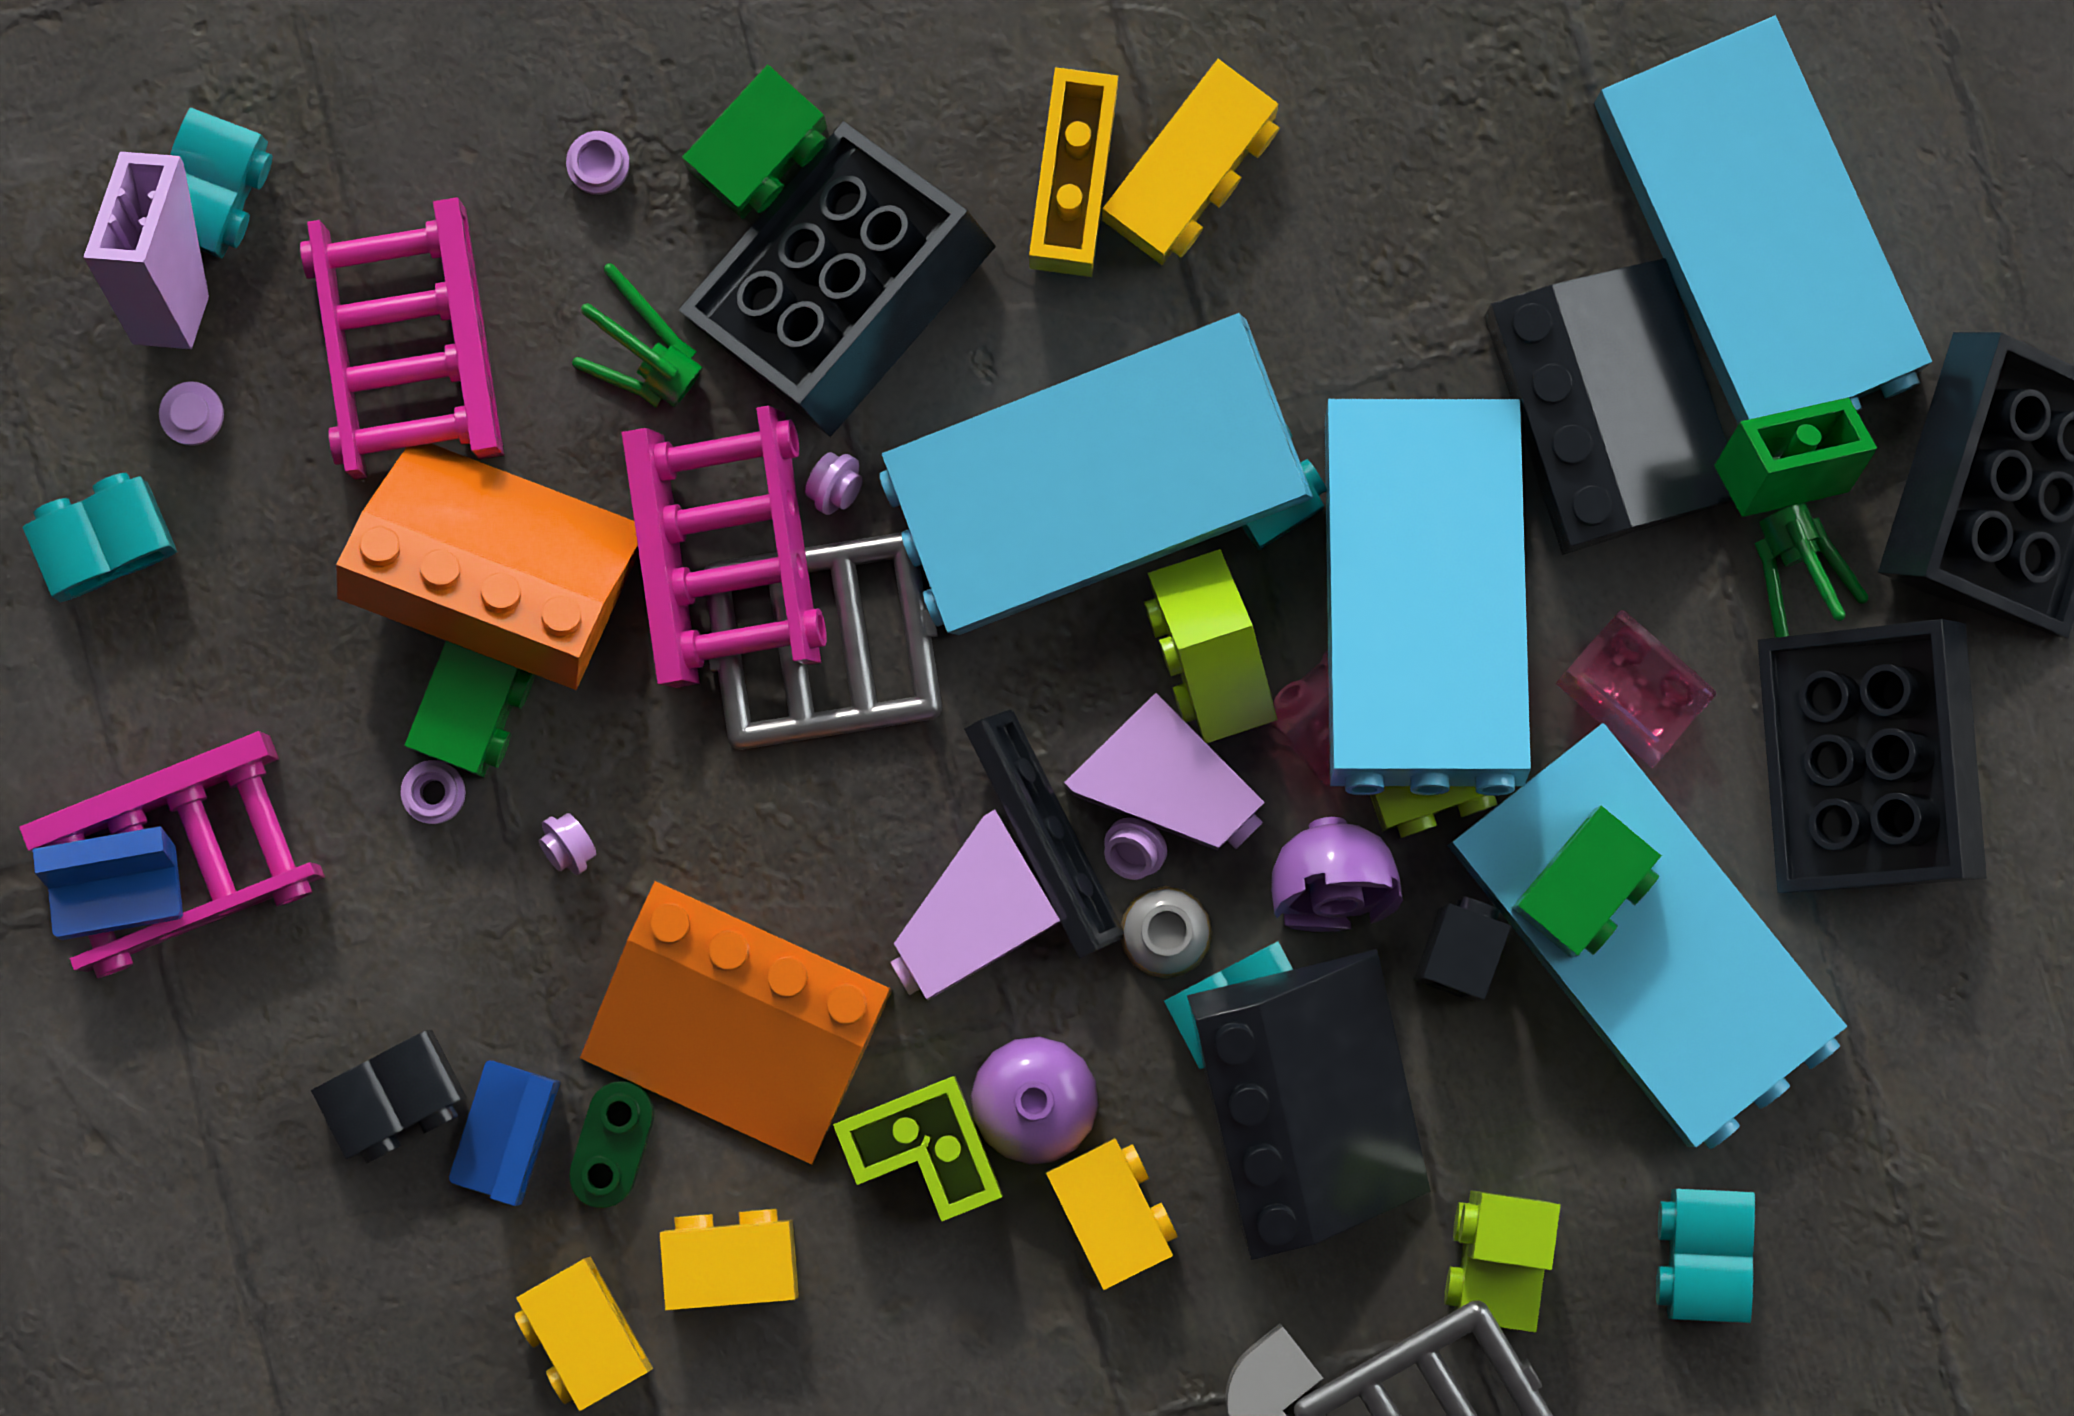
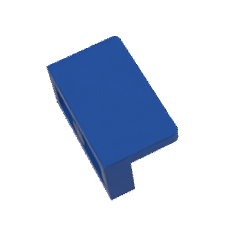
[33,826,183,940]
[449,1061,561,1206]

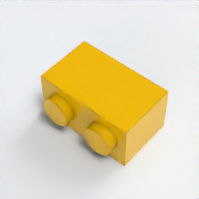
[1046,1138,1178,1290]
[660,1209,799,1310]
[515,1256,653,1411]

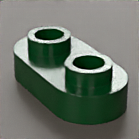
[569,1082,655,1208]

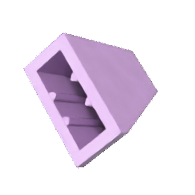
[83,152,209,349]
[1064,693,1265,851]
[890,810,1060,1000]

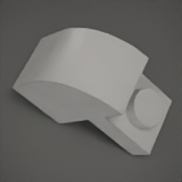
[1225,1323,1323,1416]

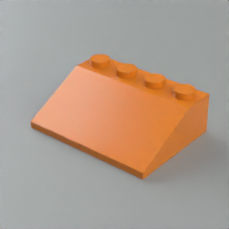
[336,443,639,690]
[580,881,892,1165]

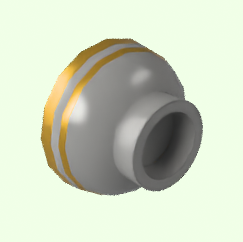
[1121,886,1212,978]

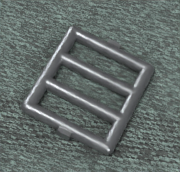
[704,532,942,750]
[1294,1300,1553,1416]

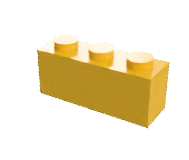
[1102,59,1280,265]
[1029,67,1118,277]

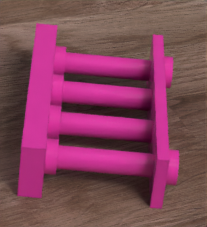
[300,197,504,480]
[622,405,827,688]
[19,731,325,978]

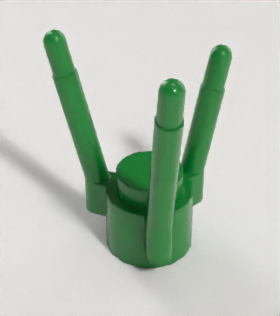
[572,263,703,408]
[1754,503,1868,638]

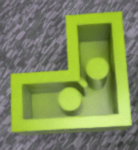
[1144,549,1278,744]
[833,1076,1003,1221]
[1444,1190,1561,1332]

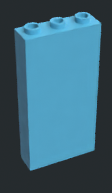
[1594,15,1933,424]
[880,313,1313,635]
[1325,399,1531,795]
[1447,723,1847,1149]

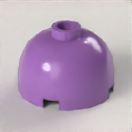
[1271,817,1403,932]
[971,1036,1099,1165]

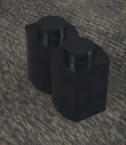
[311,1030,467,1164]

